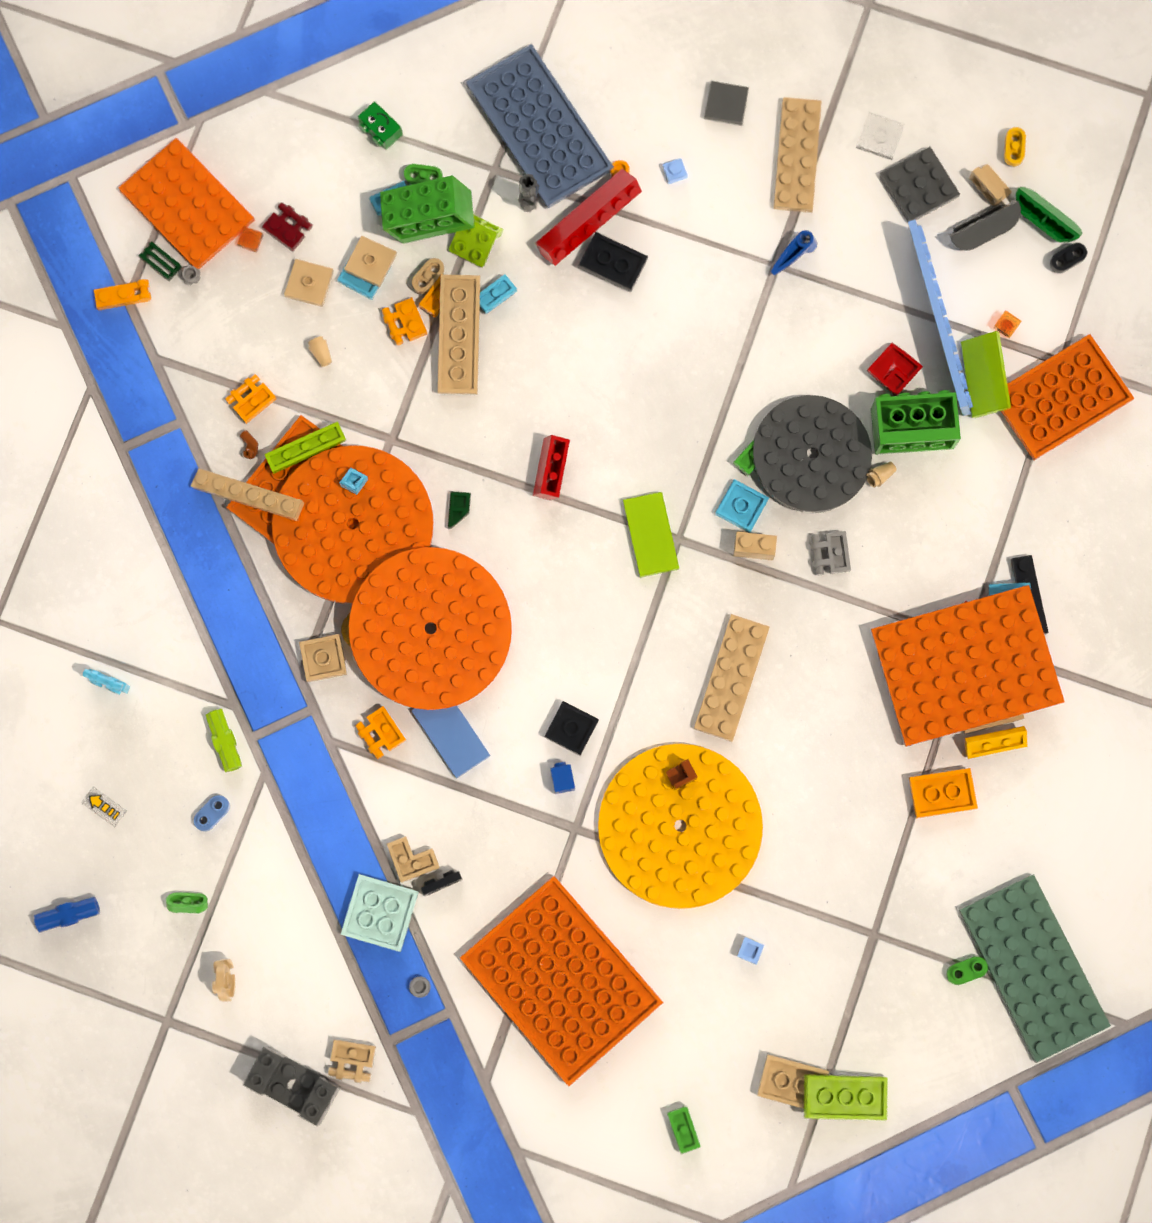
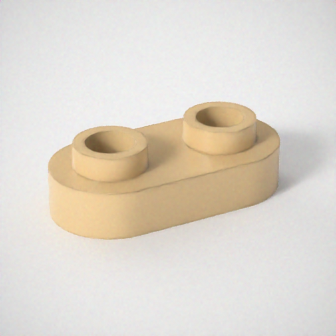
[412,258,445,294]

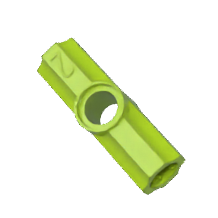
[206,709,243,773]

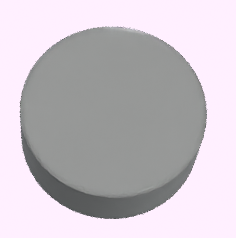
[409,977,431,998]

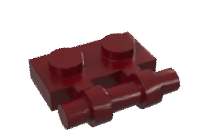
[262,202,313,252]

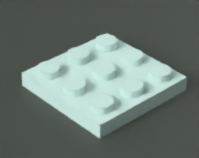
[341,874,419,952]

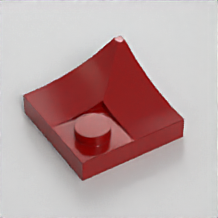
[866,343,923,396]

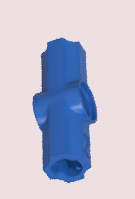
[34,897,100,933]

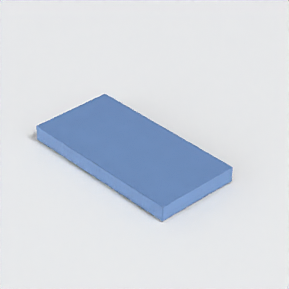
[412,706,491,779]

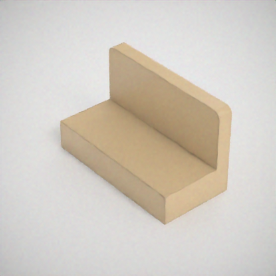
[969,164,1012,206]

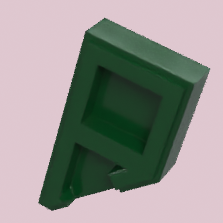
[448,491,471,529]

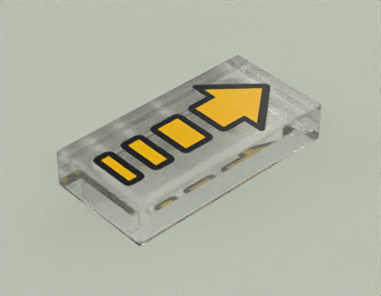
[81,786,127,827]

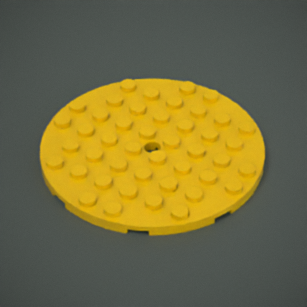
[598,744,763,909]

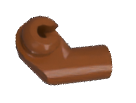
[240,430,259,459]

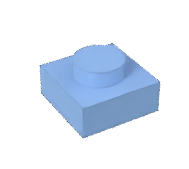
[663,158,688,184]
[737,937,764,965]

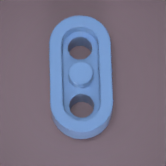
[194,795,230,832]

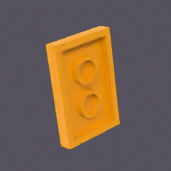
[909,768,978,819]

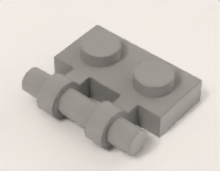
[810,531,851,575]

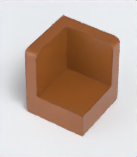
[666,759,698,790]

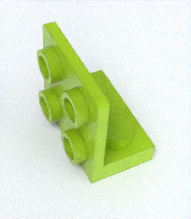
[449,214,504,267]

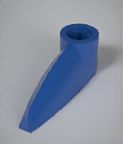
[771,230,818,276]

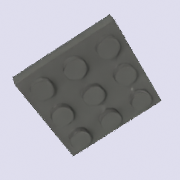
[879,146,960,222]

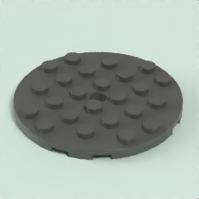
[753,395,872,513]

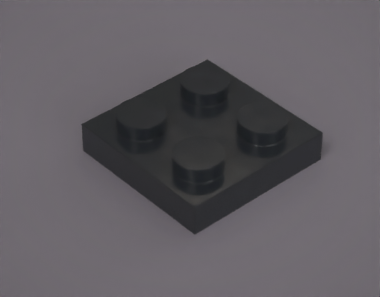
[544,701,599,756]

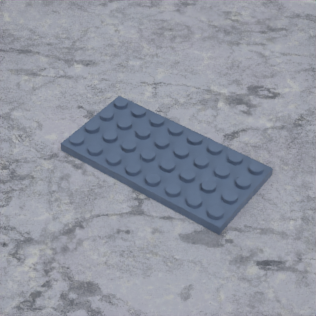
[466,44,614,209]

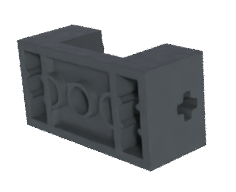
[243,1047,341,1126]

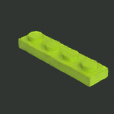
[264,421,347,474]

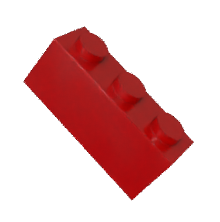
[533,435,570,500]

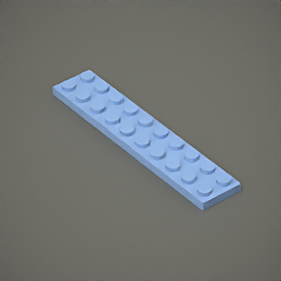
[908,220,973,416]

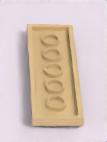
[773,97,822,213]
[438,275,480,395]
[694,614,770,742]

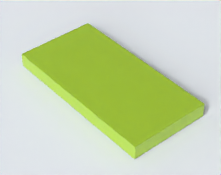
[961,331,1011,418]
[623,492,679,578]
[804,1075,888,1120]

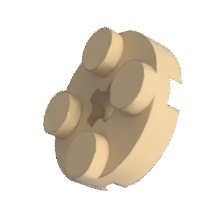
[212,959,235,1002]

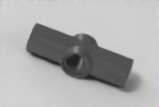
[518,173,539,212]

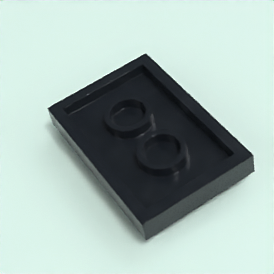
[578,232,648,292]

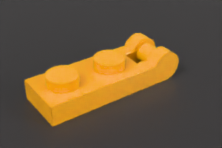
[94,279,152,311]

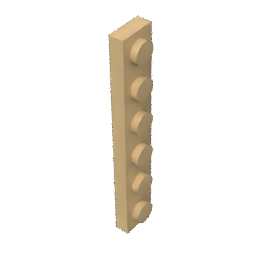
[191,468,304,521]

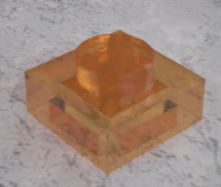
[237,226,264,253]
[993,310,1022,339]

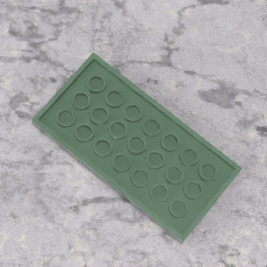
[959,874,1111,1063]

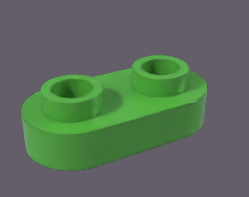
[404,164,443,185]
[166,892,208,914]
[946,957,988,985]

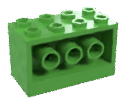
[380,175,475,244]
[871,390,961,454]

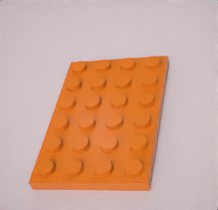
[118,137,255,269]
[1001,334,1135,461]

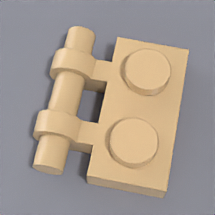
[328,1040,376,1083]

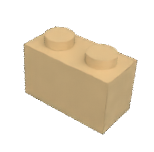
[733,532,777,560]

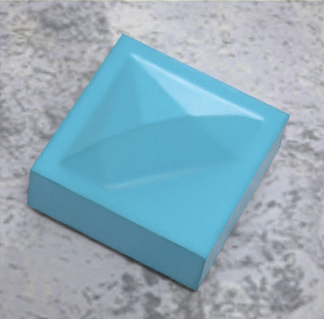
[339,468,368,495]

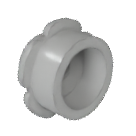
[181,266,200,285]

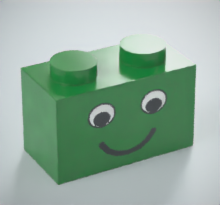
[358,101,403,150]

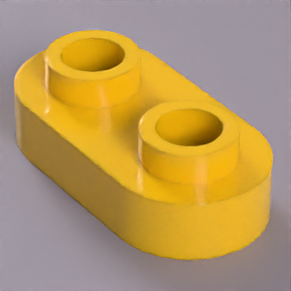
[1004,127,1026,167]

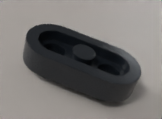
[1050,243,1087,273]

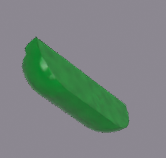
[1015,187,1082,243]

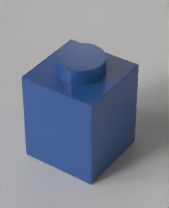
[550,762,575,794]

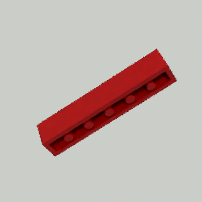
[535,169,642,266]

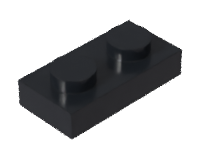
[421,870,463,897]

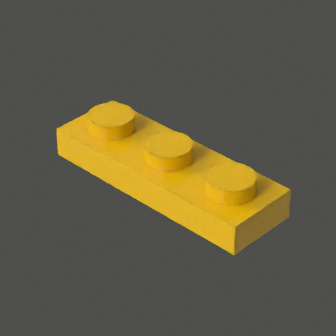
[965,726,1027,759]

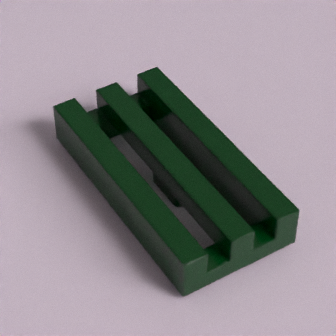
[139,241,182,281]

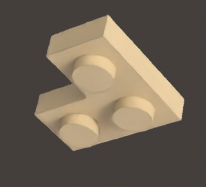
[387,837,440,883]

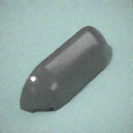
[949,200,1021,251]

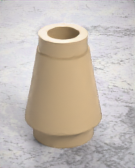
[308,336,332,367]
[866,462,897,488]

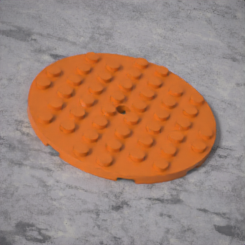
[272,445,434,604]
[349,547,512,710]

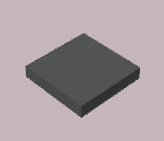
[704,81,749,126]

